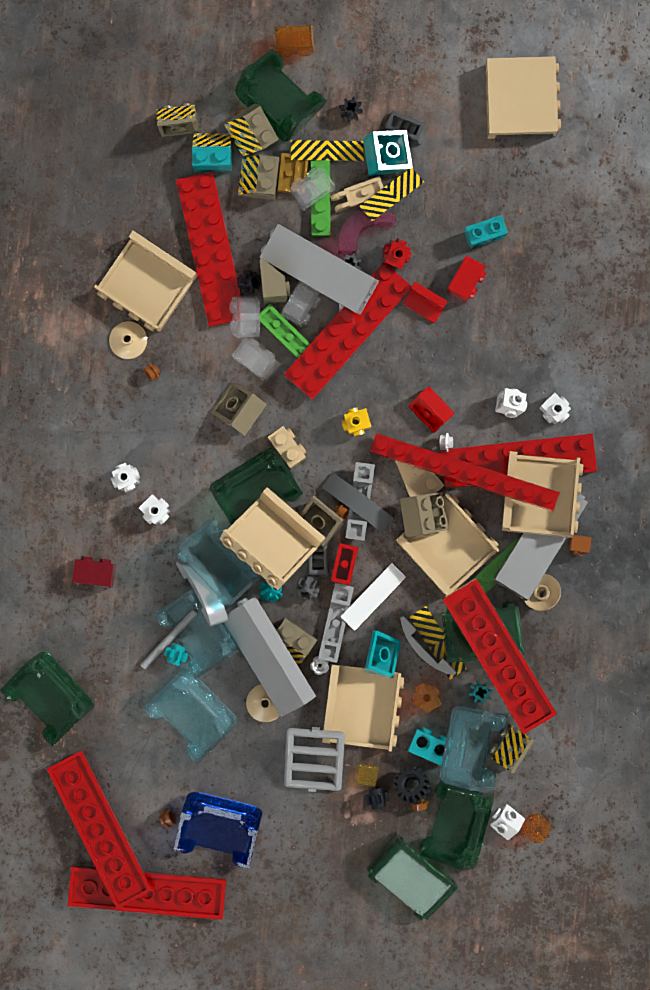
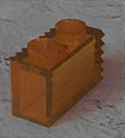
[275,25,314,58]

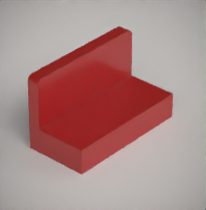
[403,282,448,323]
[408,387,455,433]

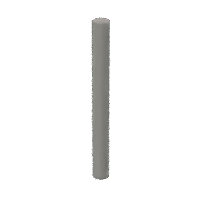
[140,609,198,669]

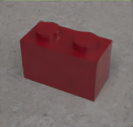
[72,556,116,587]

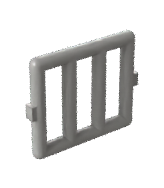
[284,727,345,792]

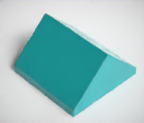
[364,630,401,678]

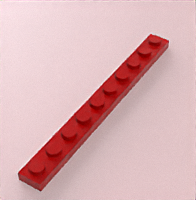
[370,433,560,512]

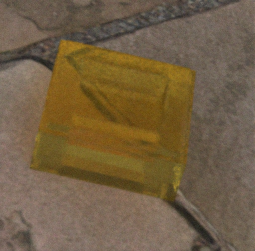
[356,763,379,787]

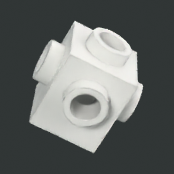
[495,388,527,418]
[539,393,571,424]
[111,463,140,492]
[139,494,170,525]
[490,804,525,840]

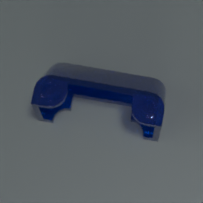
[174,792,262,869]

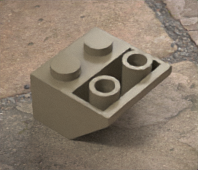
[400,492,448,537]

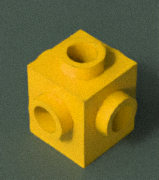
[341,408,371,437]

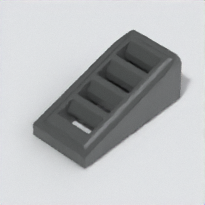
[384,111,428,145]
[308,544,328,578]

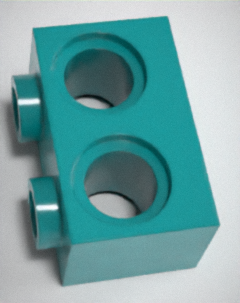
[464,215,508,250]
[407,727,453,767]

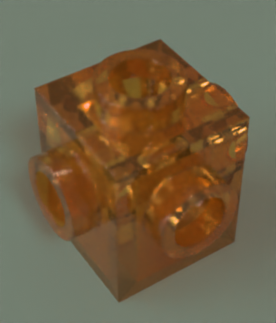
[412,682,442,714]
[522,813,551,843]

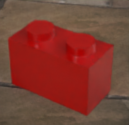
[447,255,487,302]
[331,543,358,585]

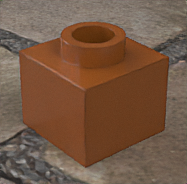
[568,535,592,556]

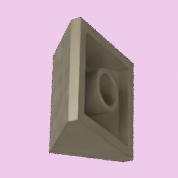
[300,496,344,547]

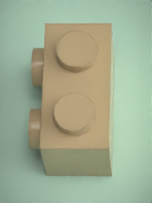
[268,426,307,469]

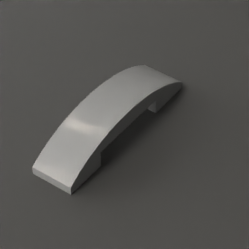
[345,462,375,541]
[176,556,228,627]
[318,583,354,663]
[400,615,456,675]

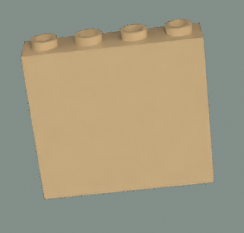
[485,56,561,139]
[94,231,198,332]
[502,451,583,538]
[220,487,325,590]
[395,493,499,596]
[322,664,404,751]

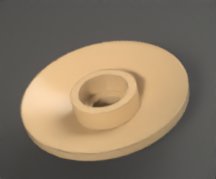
[109,321,147,359]
[525,574,561,611]
[246,684,280,722]

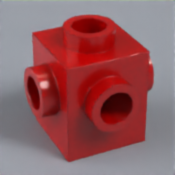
[382,238,411,269]

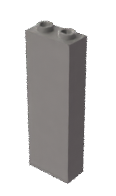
[259,224,379,315]
[493,494,588,601]
[224,597,316,717]

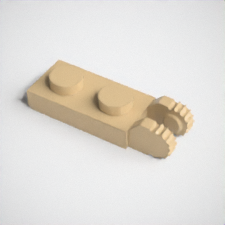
[330,176,384,212]

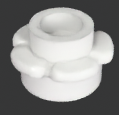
[440,433,453,452]
[310,656,329,675]

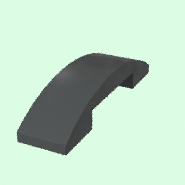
[322,473,394,534]

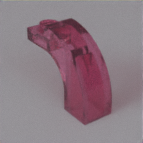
[338,209,396,255]

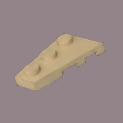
[395,442,445,497]

